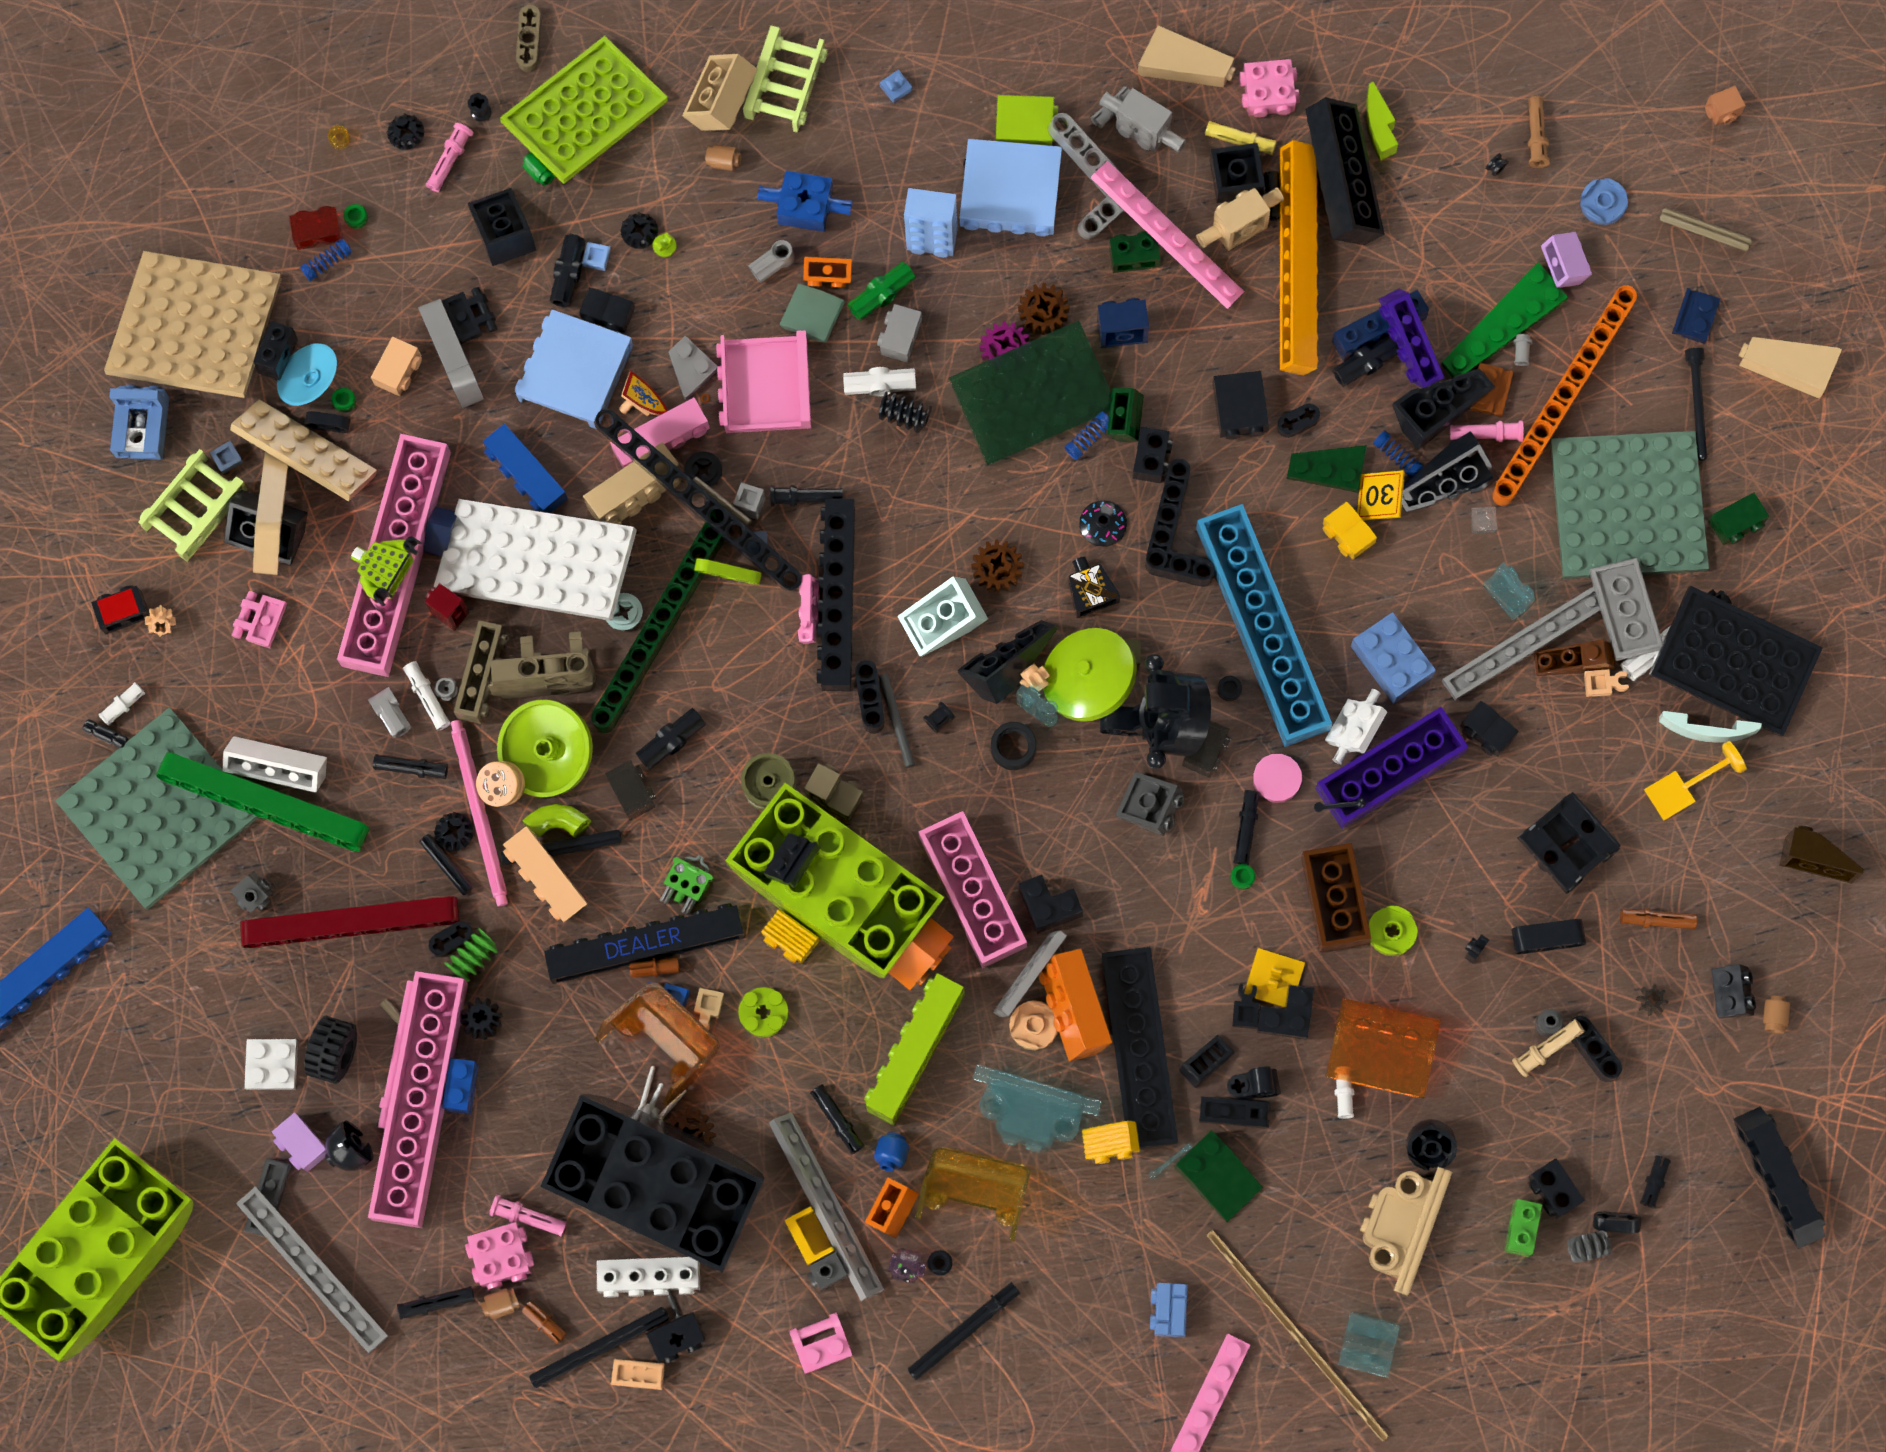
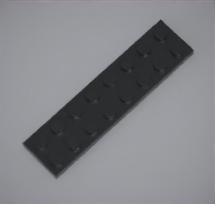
[1101,947,1178,1149]

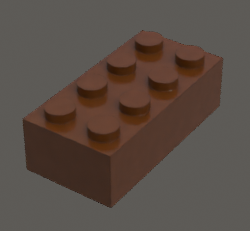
[1301,843,1371,953]

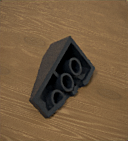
[1392,369,1495,450]
[1402,431,1499,512]
[957,620,1057,704]

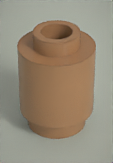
[705,145,741,171]
[1763,996,1790,1034]
[481,1288,520,1320]

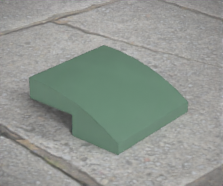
[779,284,845,343]

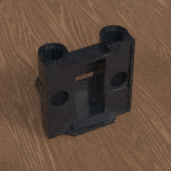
[1517,792,1621,894]

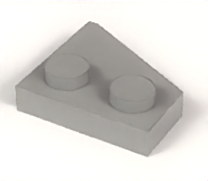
[668,336,717,401]

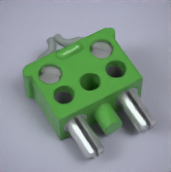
[660,855,715,915]

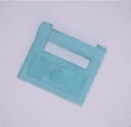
[1017,684,1058,727]

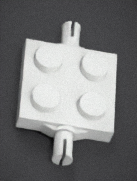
[1325,689,1387,765]

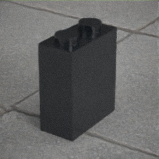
[1213,371,1269,440]

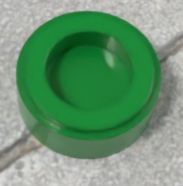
[343,204,368,229]
[331,388,356,413]
[1230,864,1255,890]

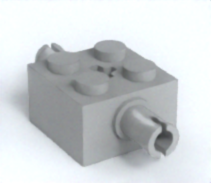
[1099,88,1186,153]

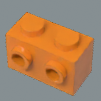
[803,257,852,288]
[865,1177,919,1238]

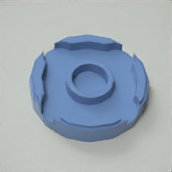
[1580,178,1628,225]

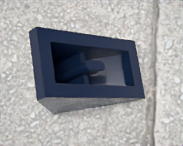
[423,507,457,557]

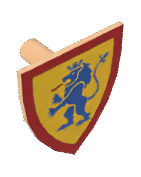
[619,371,668,416]

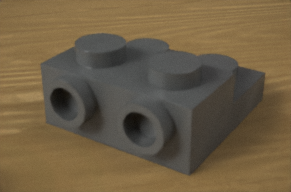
[1116,772,1184,836]

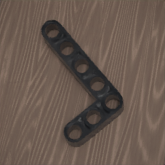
[1145,459,1215,587]

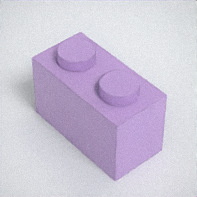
[1541,232,1592,288]
[272,1112,327,1172]

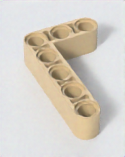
[253,452,289,575]

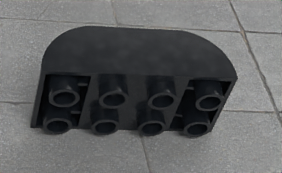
[540,1094,765,1273]

